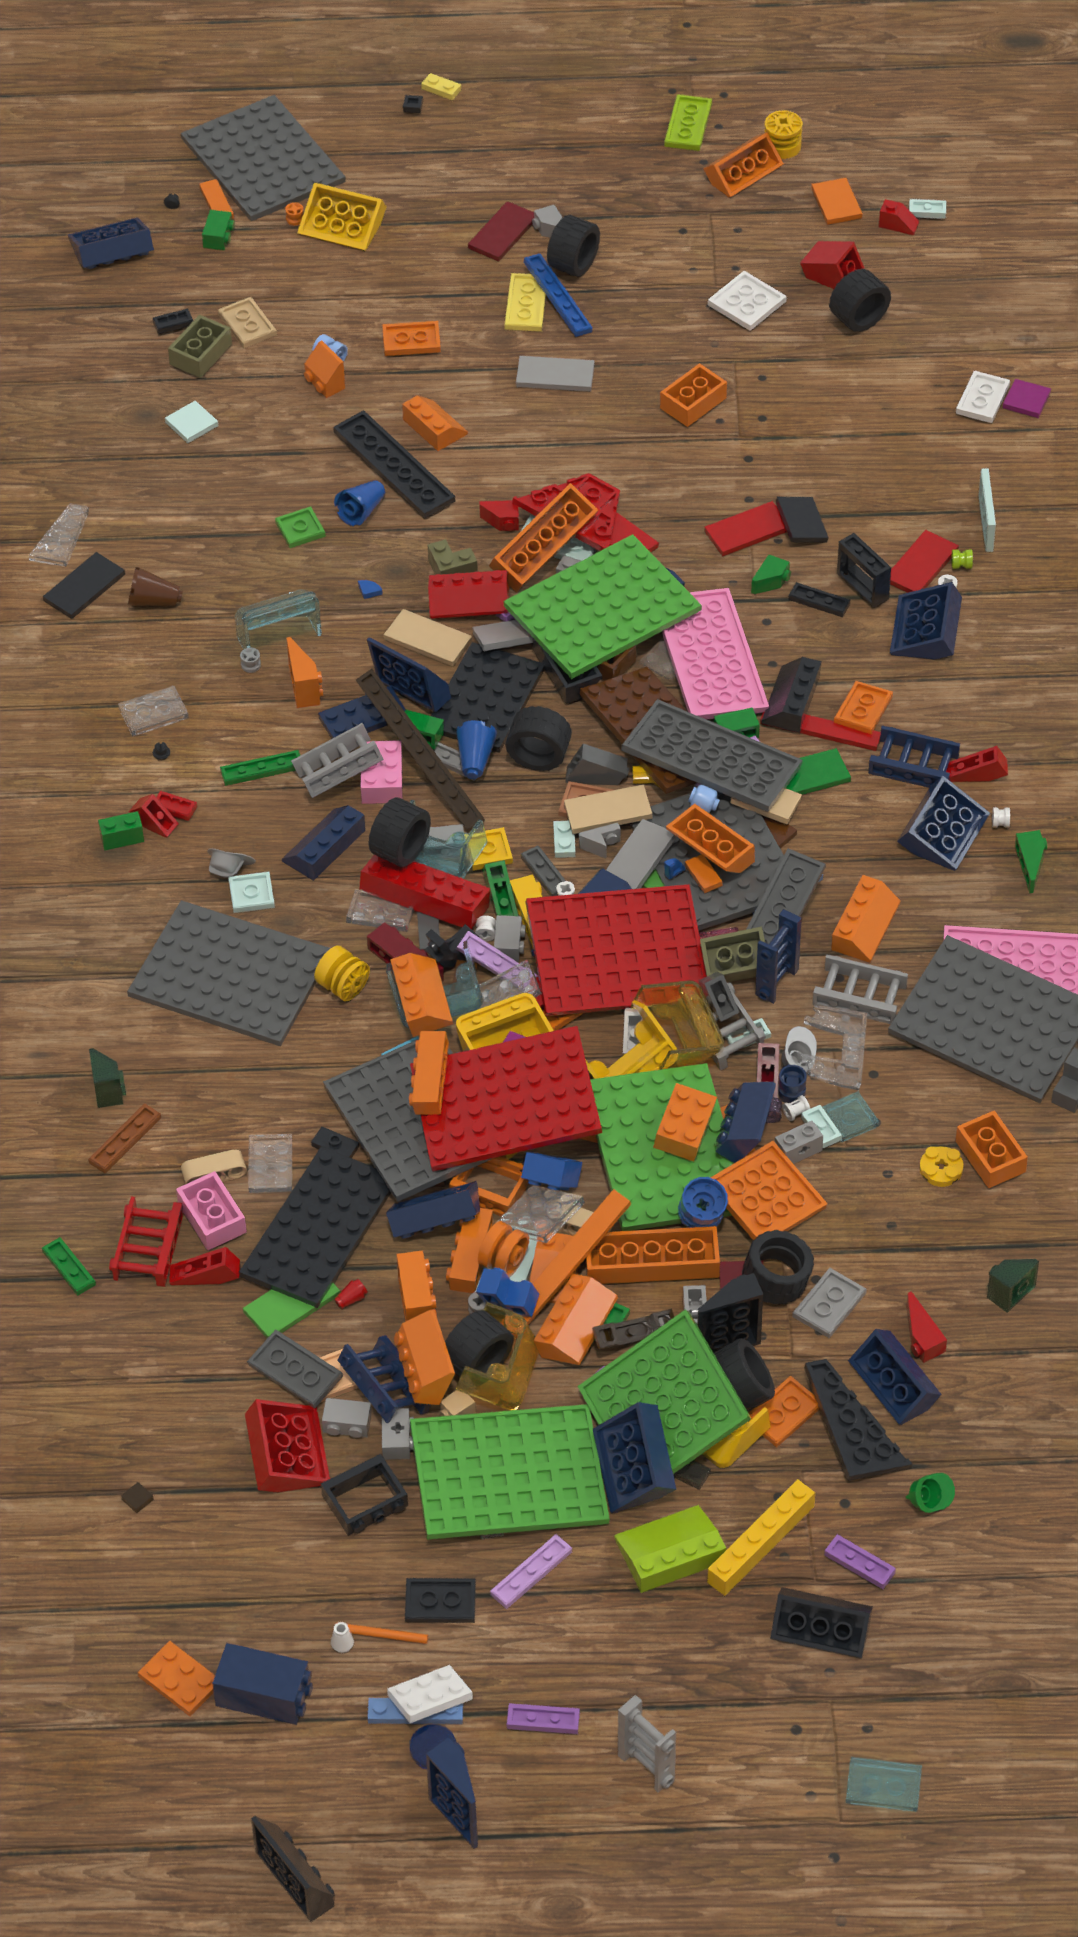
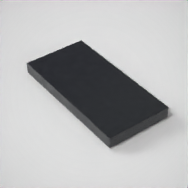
[43,552,125,619]

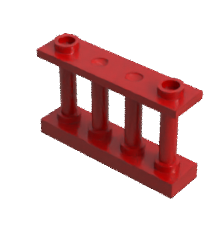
[109,1196,184,1287]

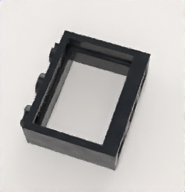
[837,533,891,608]
[321,1454,408,1536]

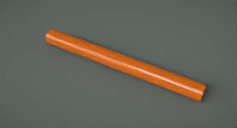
[336,1622,428,1644]

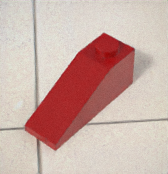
[946,746,1008,782]
[169,1247,240,1285]
[906,1291,947,1363]

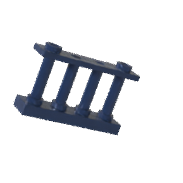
[868,725,960,788]
[755,909,802,1004]
[337,1335,431,1423]

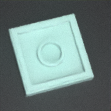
[165,401,218,443]
[228,872,275,913]

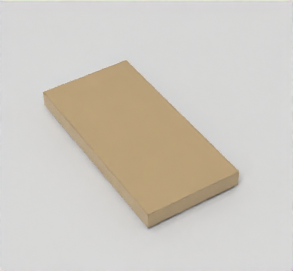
[384,609,472,667]
[564,784,653,834]

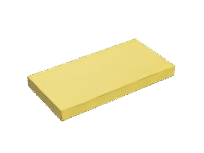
[505,273,546,331]

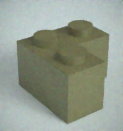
[427,539,478,575]

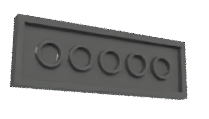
[746,848,826,944]

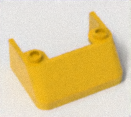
[456,993,554,1051]
[585,1000,677,1079]
[702,1407,771,1468]

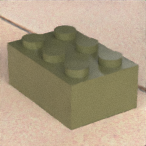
[168,314,232,378]
[700,926,766,982]

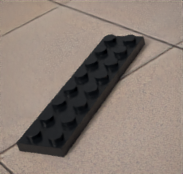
[333,410,456,518]

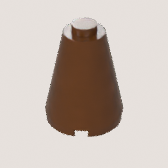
[128,567,183,606]

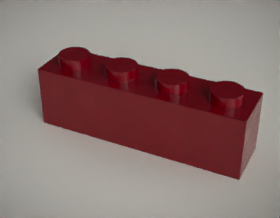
[367,922,444,982]

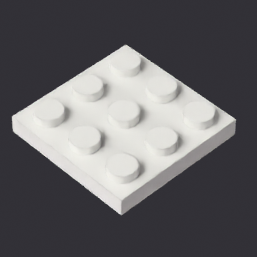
[708,271,787,331]

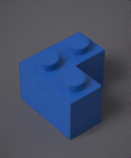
[521,1152,583,1191]
[476,1268,540,1317]

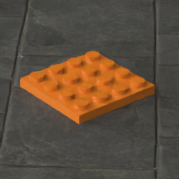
[710,1141,827,1240]

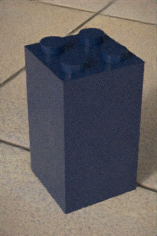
[212,1643,313,1725]

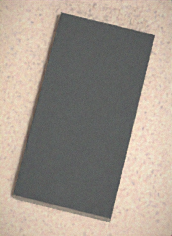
[247,1329,343,1409]

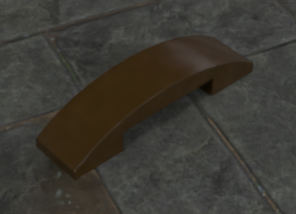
[592,1309,674,1349]

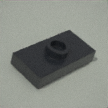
[152,309,193,334]
[311,1126,360,1158]

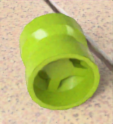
[952,549,973,569]

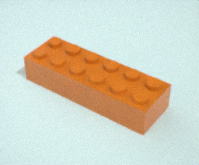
[489,483,598,593]
[585,1226,720,1284]

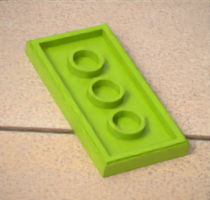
[664,95,712,151]

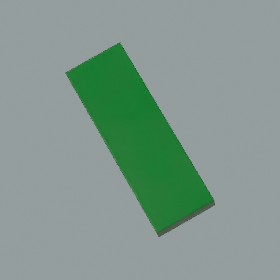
[42,1237,96,1296]

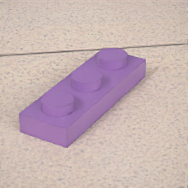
[824,1534,896,1589]
[507,1703,580,1734]

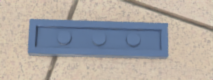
[368,1698,463,1724]

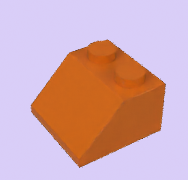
[304,341,345,398]

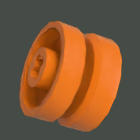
[478,1221,529,1277]

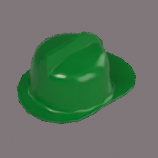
[905,1473,955,1513]

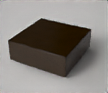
[121,1482,154,1513]

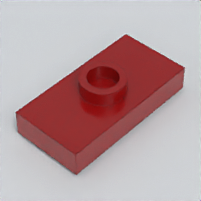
[156,791,197,821]

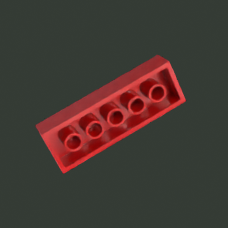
[359,855,490,929]

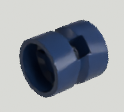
[778,1065,807,1104]

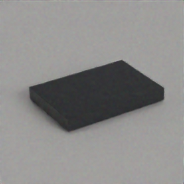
[775,497,829,543]
[405,1578,476,1623]

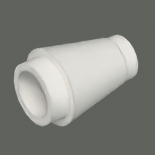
[331,1622,354,1653]

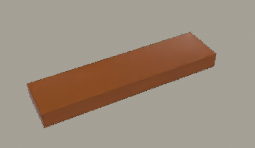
[88,1103,161,1174]

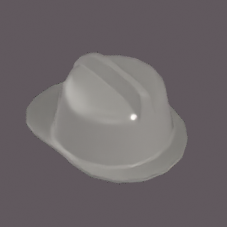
[207,848,256,877]
[781,1026,817,1072]

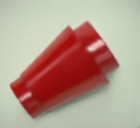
[334,1279,368,1309]

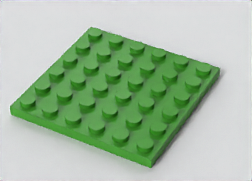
[577,1309,751,1474]

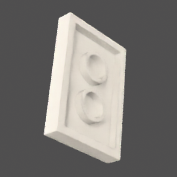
[956,371,1010,423]
[388,1665,472,1723]

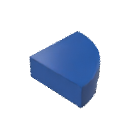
[358,580,383,599]
[664,858,685,879]

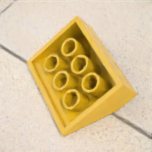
[297,183,386,251]

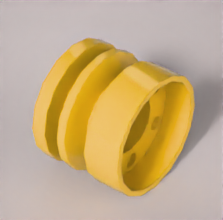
[764,110,803,159]
[314,946,370,1001]

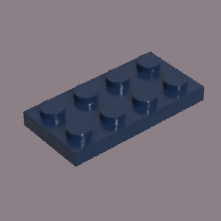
[318,686,406,739]

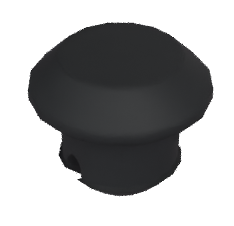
[164,193,180,209]
[152,742,171,759]

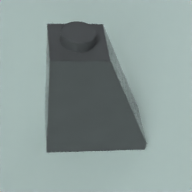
[565,744,629,785]

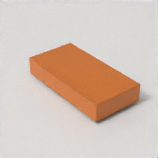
[685,854,723,894]

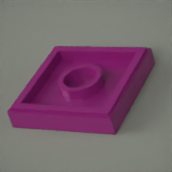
[1003,379,1051,418]

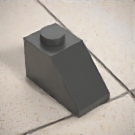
[699,972,740,1021]

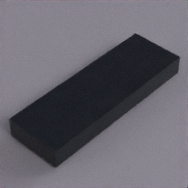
[788,582,851,618]

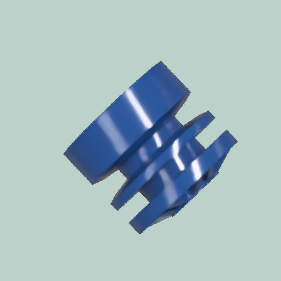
[678,1177,728,1228]

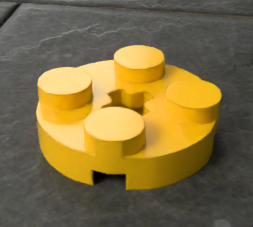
[920,1147,963,1187]

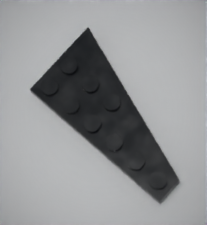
[804,1359,913,1481]

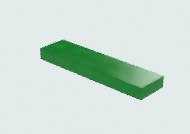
[220,750,300,786]

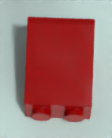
[800,241,865,289]

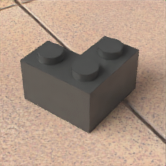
[1052,1048,1078,1113]

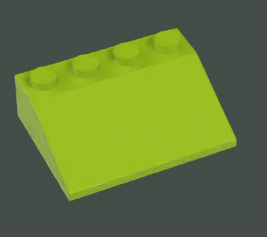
[614,1505,726,1593]

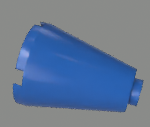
[334,480,385,526]
[456,721,497,779]

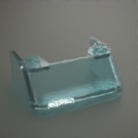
[235,589,322,650]
[410,800,488,878]
[386,941,483,1028]

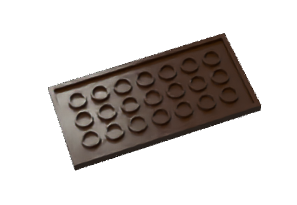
[580,666,697,794]

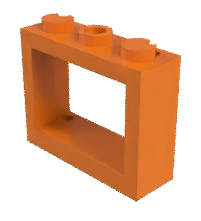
[449,1156,529,1219]

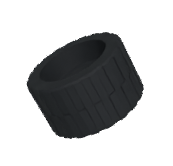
[547,215,600,277]
[829,269,891,332]
[505,706,572,771]
[368,797,431,867]
[742,1230,814,1305]
[445,1310,514,1386]
[714,1338,775,1412]

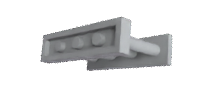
[291,723,384,798]
[813,955,908,1024]
[678,982,766,1071]
[618,1695,676,1793]

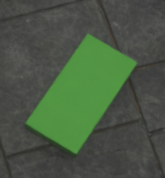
[243,1283,340,1338]

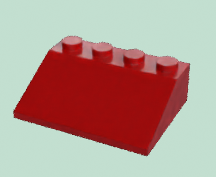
[245,1399,330,1493]

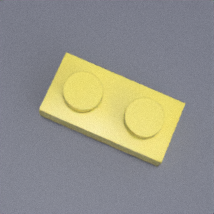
[421,73,461,100]

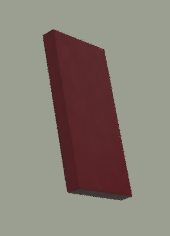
[468,201,534,262]

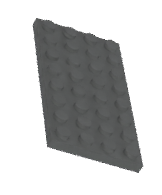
[621,699,803,812]

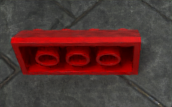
[428,570,510,619]

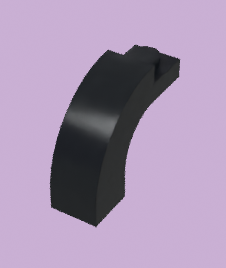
[425,924,480,967]

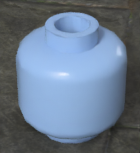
[688,785,720,813]

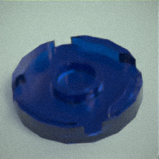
[410,1724,456,1769]

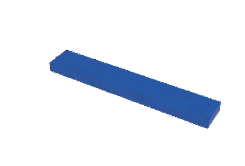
[523,253,593,337]

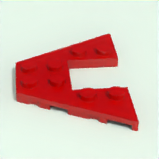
[512,473,620,551]

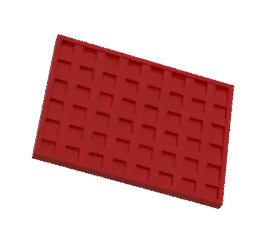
[525,884,707,1016]
[410,1026,603,1172]

